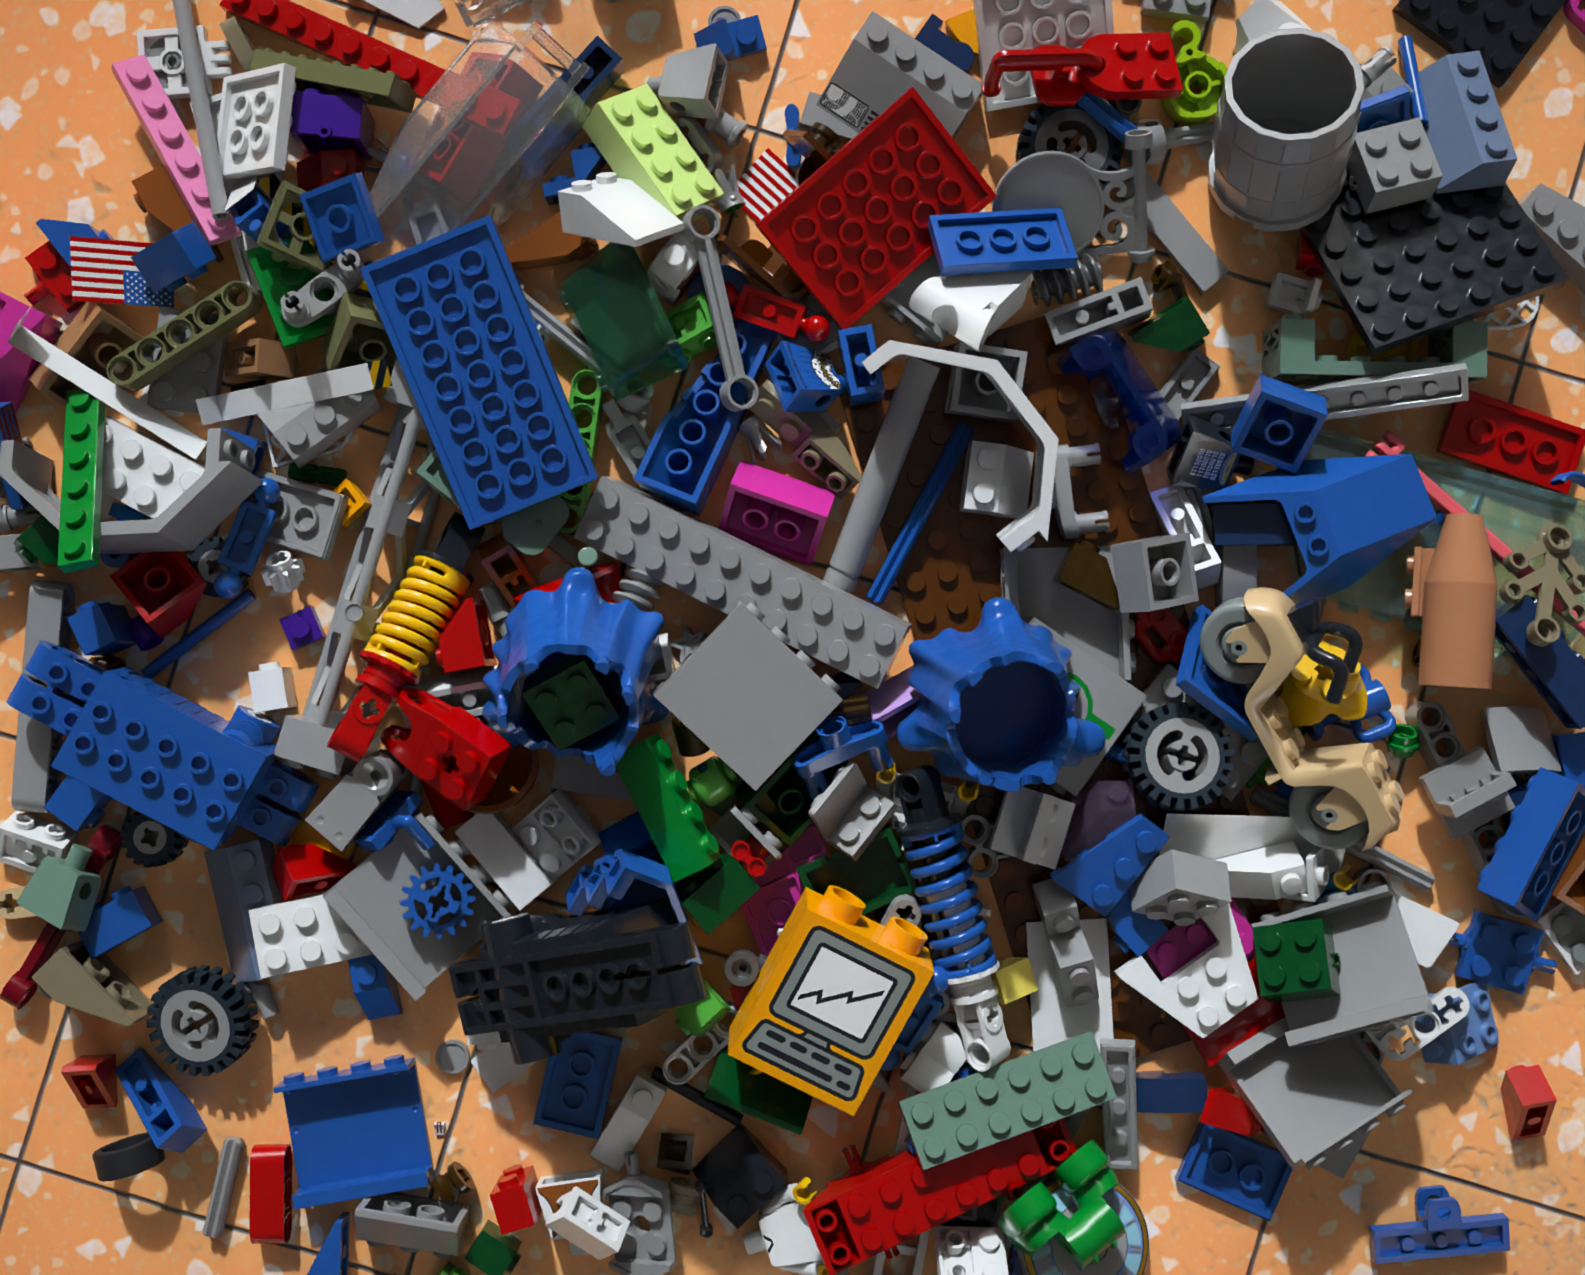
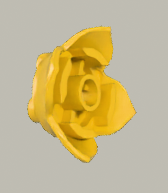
[1281,640,1368,727]

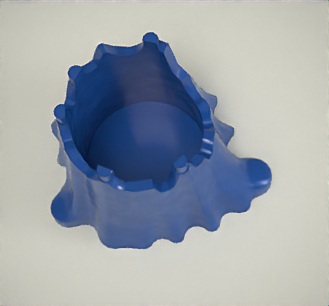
[482,567,670,776]
[896,597,1106,791]

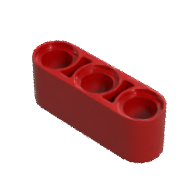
[249,1144,292,1244]

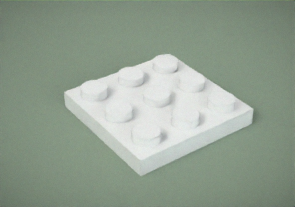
[216,63,296,181]

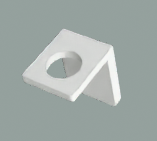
[1284,846,1329,902]

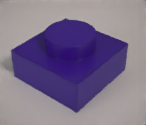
[279,606,326,650]

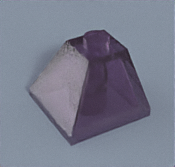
[1059,781,1136,861]

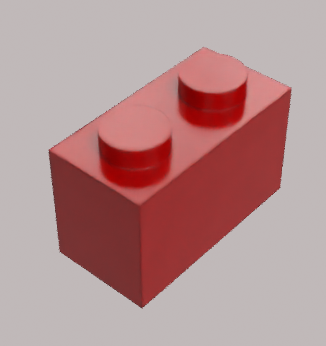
[490,1164,542,1235]

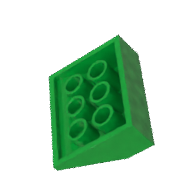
[616,733,721,882]

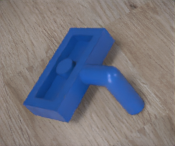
[354,790,434,851]

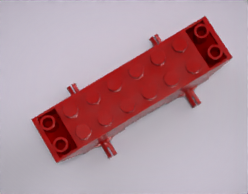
[802,1118,1077,1275]

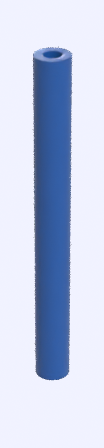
[141,589,256,679]

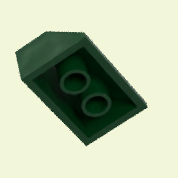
[704,1045,813,1135]

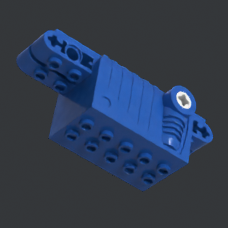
[6,640,320,850]

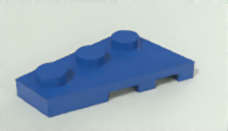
[1049,813,1170,917]

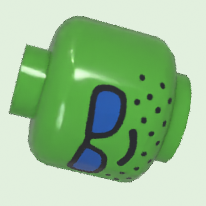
[686,756,739,807]

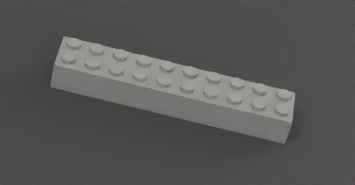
[573,476,912,689]

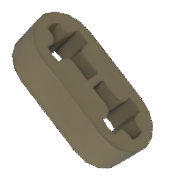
[219,16,255,72]

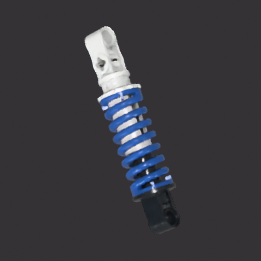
[896,764,1011,1072]

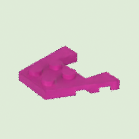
[741,824,828,956]

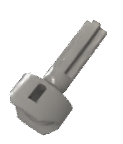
[1125,118,1215,166]

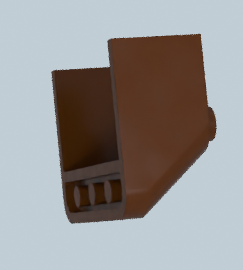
[705,130,832,300]

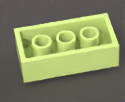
[582,84,725,223]

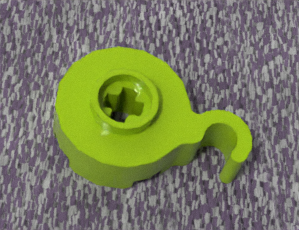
[1160,20,1228,126]

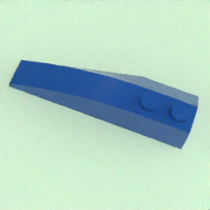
[634,320,776,517]

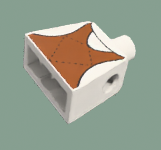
[647,232,701,307]
[536,1168,604,1255]

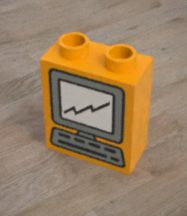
[728,885,934,1116]

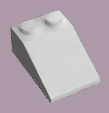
[558,172,684,247]

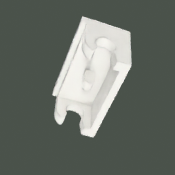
[545,1186,630,1260]

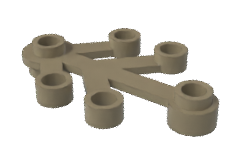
[1499,524,1585,647]

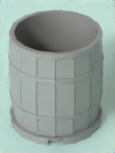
[1208,28,1364,232]

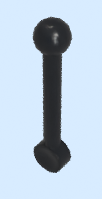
[695,1180,713,1238]

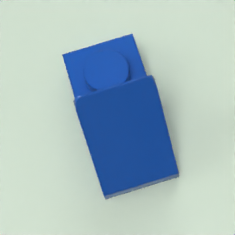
[694,15,767,61]

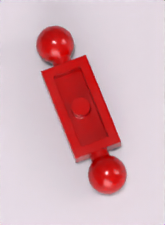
[724,282,830,342]

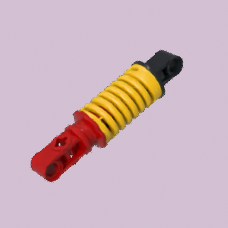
[326,512,486,763]

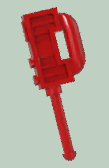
[1133,608,1187,663]

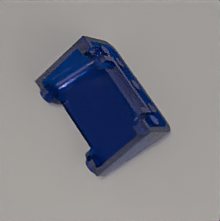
[1056,330,1182,475]

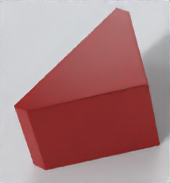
[61,1054,118,1109]

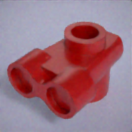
[731,834,771,877]

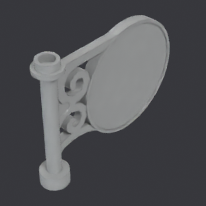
[992,129,1155,263]

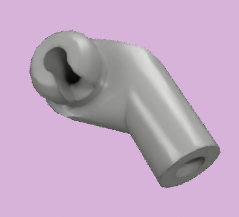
[234,981,280,1020]

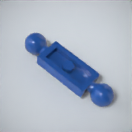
[214,478,281,598]
[880,966,950,1071]

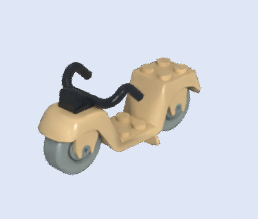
[1200,587,1405,852]

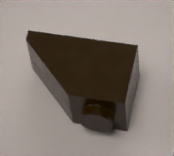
[1052,540,1120,611]

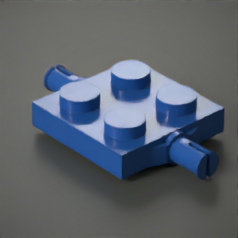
[1447,910,1557,995]

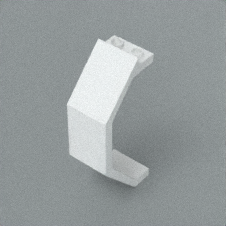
[861,340,1059,552]

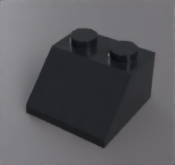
[692,1123,787,1229]

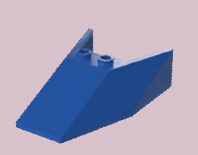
[1201,454,1437,605]

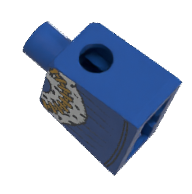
[765,340,847,412]

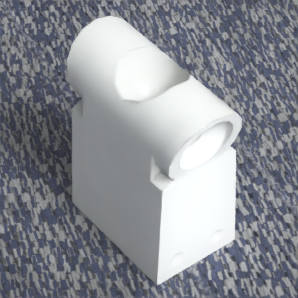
[909,270,1033,352]

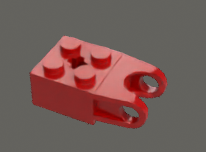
[380,688,513,811]

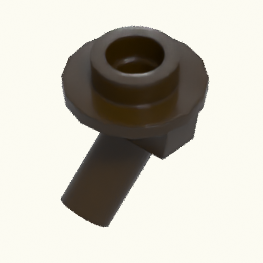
[1151,260,1189,301]

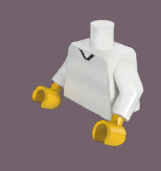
[743,1177,829,1275]

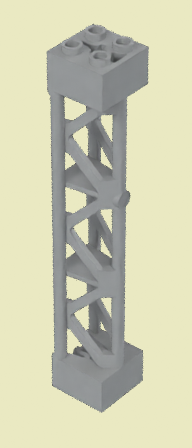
[273,359,441,779]

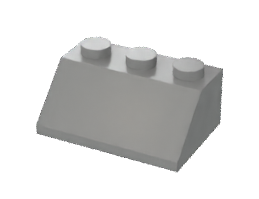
[257,365,381,469]
[354,1192,471,1258]

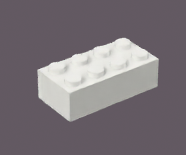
[102,414,205,519]

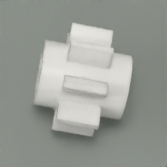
[261,551,306,593]

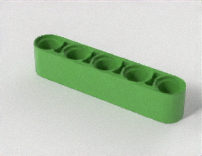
[558,369,605,536]

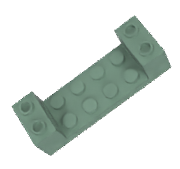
[1262,313,1488,386]

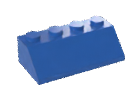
[1477,767,1585,922]

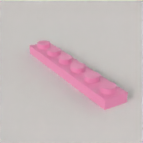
[111,54,242,246]

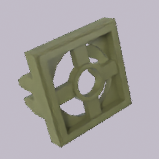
[256,180,328,274]

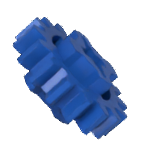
[399,863,476,939]

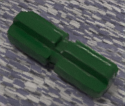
[288,462,347,486]

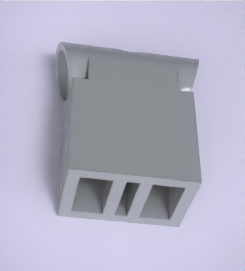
[305,748,410,852]

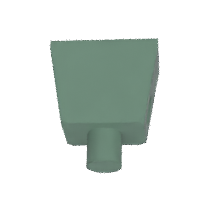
[16,844,101,932]

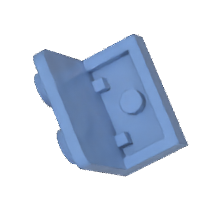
[1415,981,1499,1065]

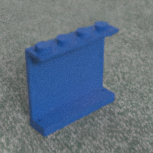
[273,1054,435,1210]

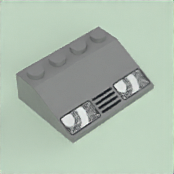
[816,11,983,139]

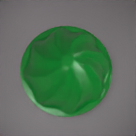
[1384,724,1420,759]

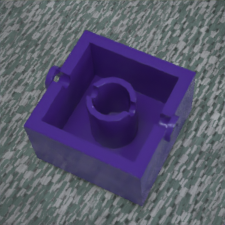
[290,88,375,161]

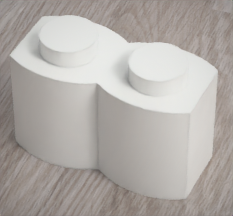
[899,1018,967,1093]

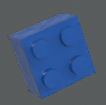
[1231,374,1328,473]

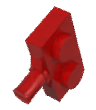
[24,241,86,313]

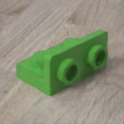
[646,292,718,368]

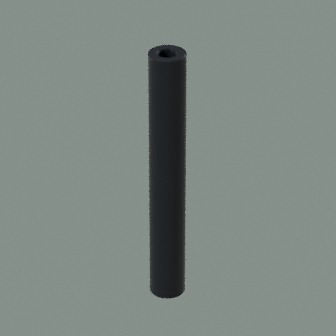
[651,1066,744,1127]

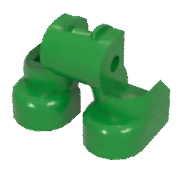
[997,1139,1125,1270]

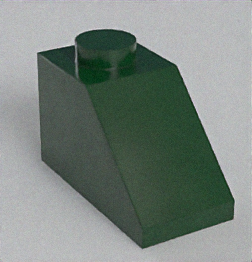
[1127,296,1210,352]
[13,515,100,567]

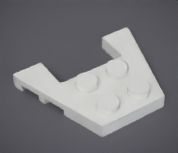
[1114,904,1259,1038]

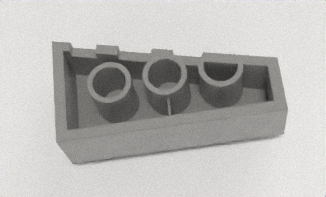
[1518,183,1585,294]

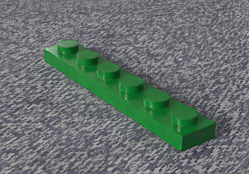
[57,388,105,573]

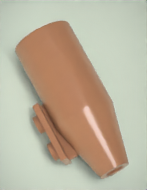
[1404,513,1498,690]

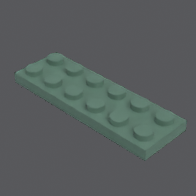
[898,1031,1117,1170]

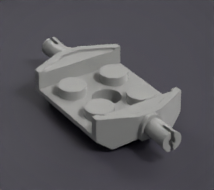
[601,1150,677,1275]

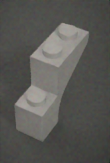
[1032,879,1099,1007]

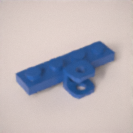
[1369,1185,1510,1264]

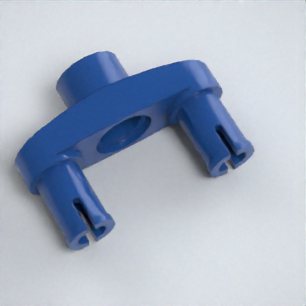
[793,716,894,799]

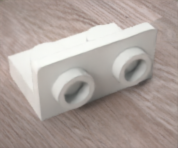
[0,811,78,873]

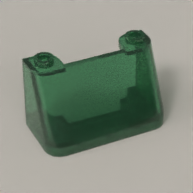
[558,242,689,402]

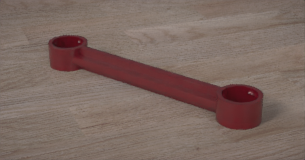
[0,824,124,1010]

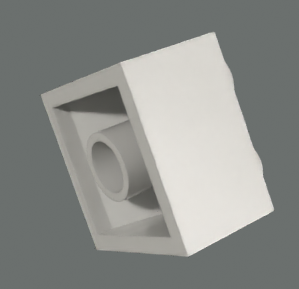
[959,440,1034,519]

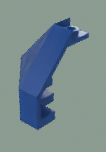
[565,849,703,965]

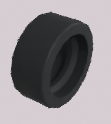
[92,1132,165,1182]

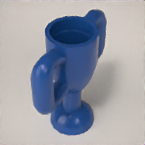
[1307,664,1396,743]

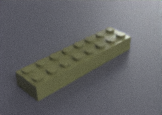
[249,48,417,113]

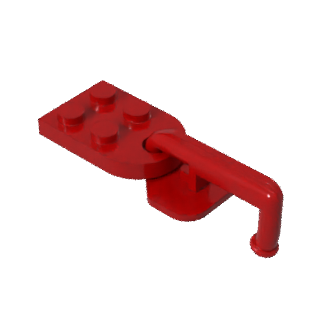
[981,33,1183,106]

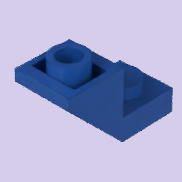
[542,143,607,206]

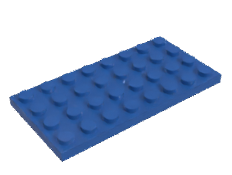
[360,215,599,530]

